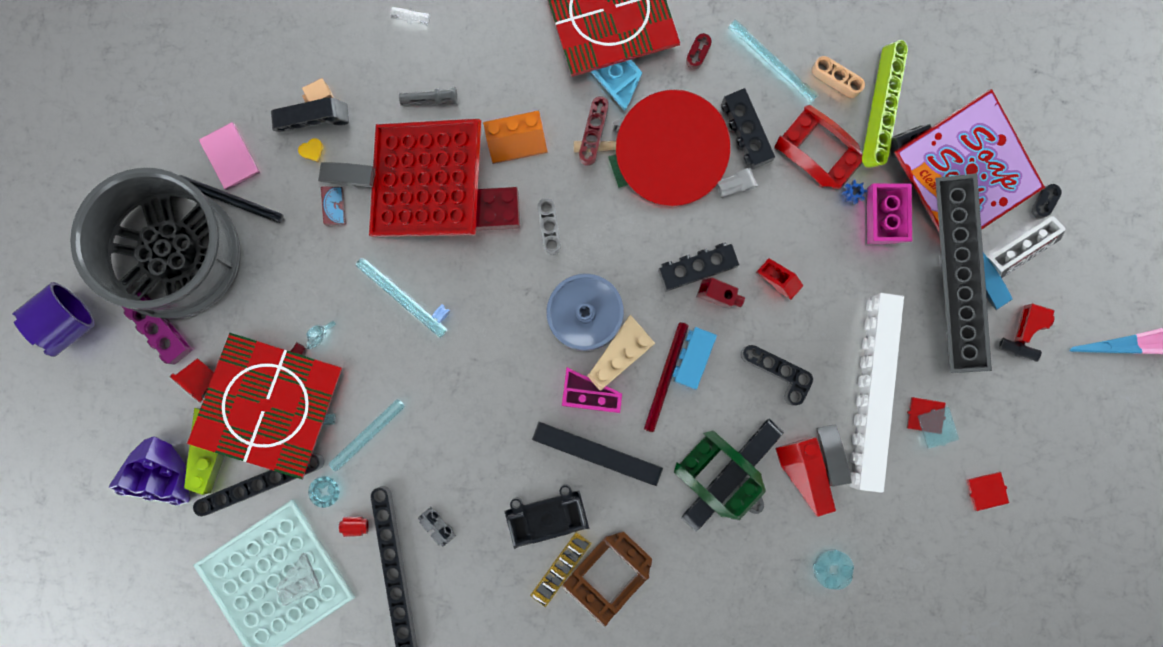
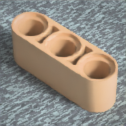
[812,56,865,98]

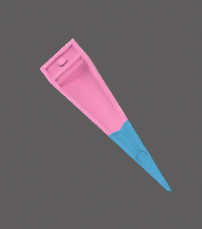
[1070,328,1163,354]

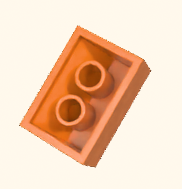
[483,110,548,164]

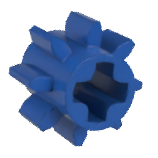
[842,180,868,205]

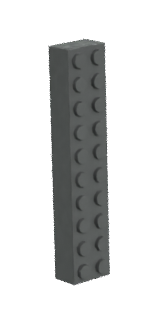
[935,173,992,373]

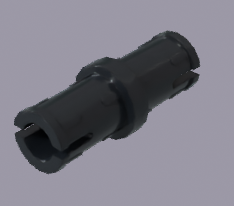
[998,337,1042,362]

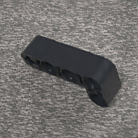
[271,98,349,132]
[741,345,813,406]

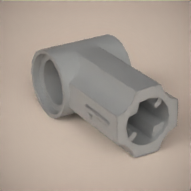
[717,168,758,198]

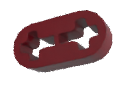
[686,33,712,69]

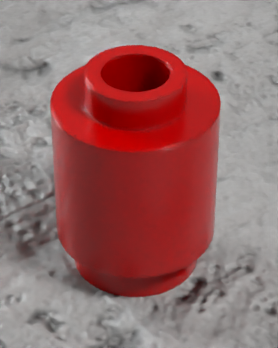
[339,516,369,537]

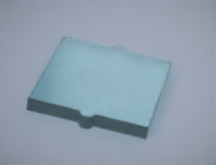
[918,407,959,448]

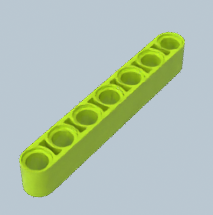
[862,40,908,168]

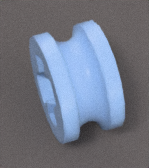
[432,304,450,323]

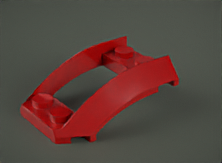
[774,105,863,189]

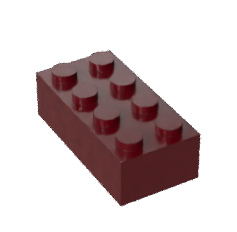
[476,187,520,231]

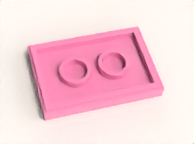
[199,122,260,190]

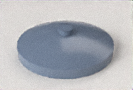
[547,274,624,351]

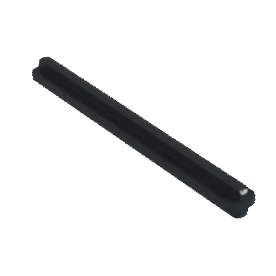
[179,175,284,223]

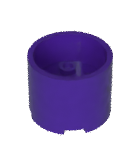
[12,282,95,357]

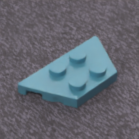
[590,60,642,111]

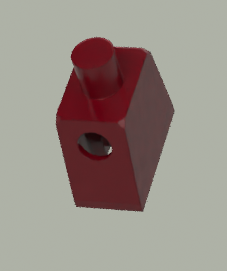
[696,278,745,308]

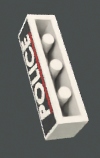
[988,216,1066,278]

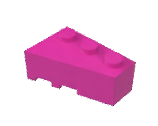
[562,367,622,413]

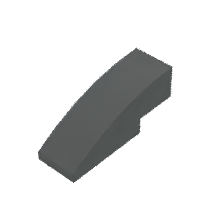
[318,162,376,188]
[816,425,852,487]

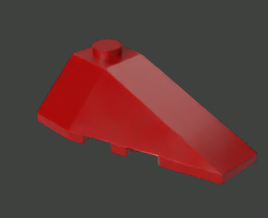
[775,437,836,517]

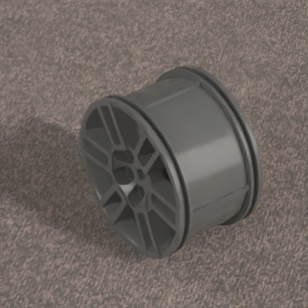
[70,168,240,320]

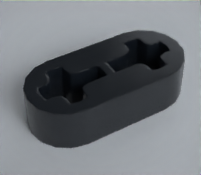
[1032,184,1062,218]

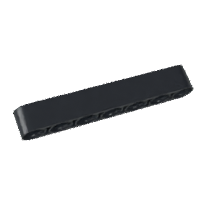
[681,418,784,531]
[532,421,663,486]
[193,453,324,517]

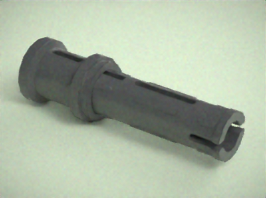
[399,87,458,105]

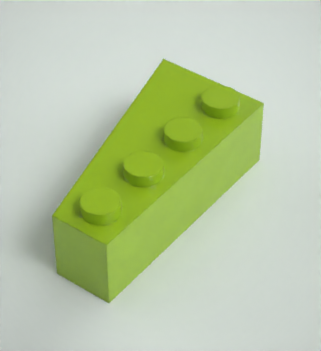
[184,408,225,495]

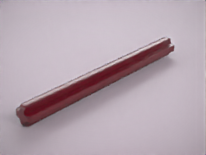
[644,322,689,432]

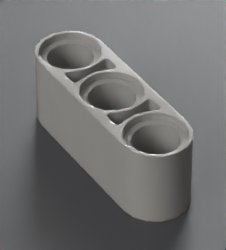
[538,198,561,255]

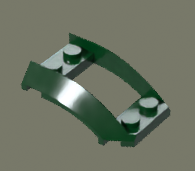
[674,431,766,521]

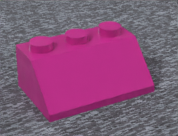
[867,183,912,244]

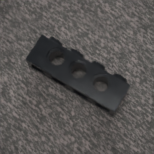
[721,88,775,169]
[658,242,739,292]

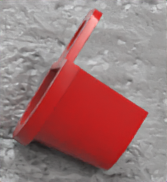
[169,358,214,403]

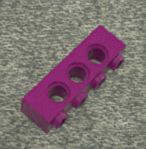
[121,292,192,365]

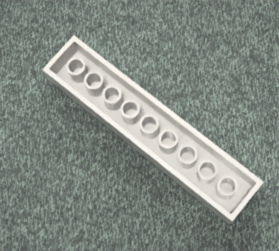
[850,293,904,493]

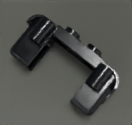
[504,484,590,549]

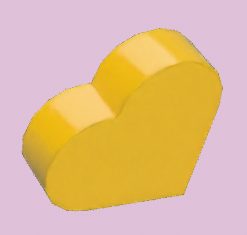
[298,138,323,162]

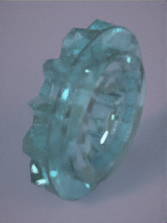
[308,476,340,508]

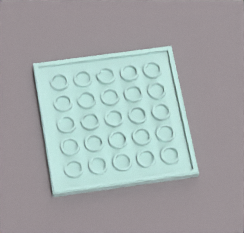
[193,500,355,647]

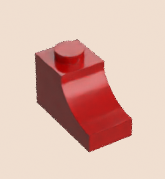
[757,258,803,300]
[1014,303,1055,343]

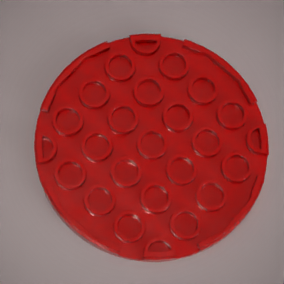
[616,90,730,206]

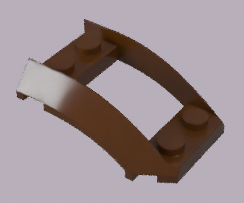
[562,532,652,627]

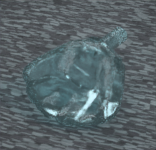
[306,321,336,349]

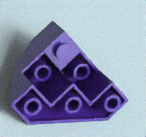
[108,436,190,506]

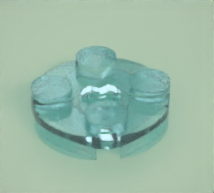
[813,549,854,590]

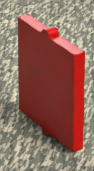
[907,397,946,434]
[967,472,1009,511]

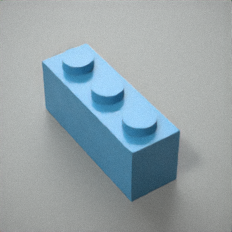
[672,327,717,390]

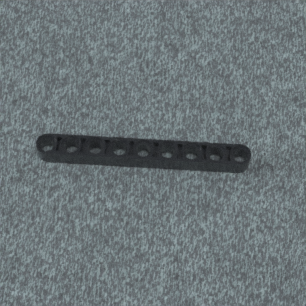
[371,486,417,647]

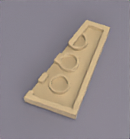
[588,314,655,391]

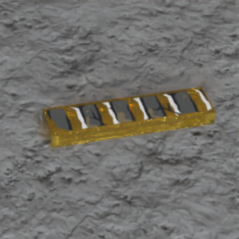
[530,532,592,607]

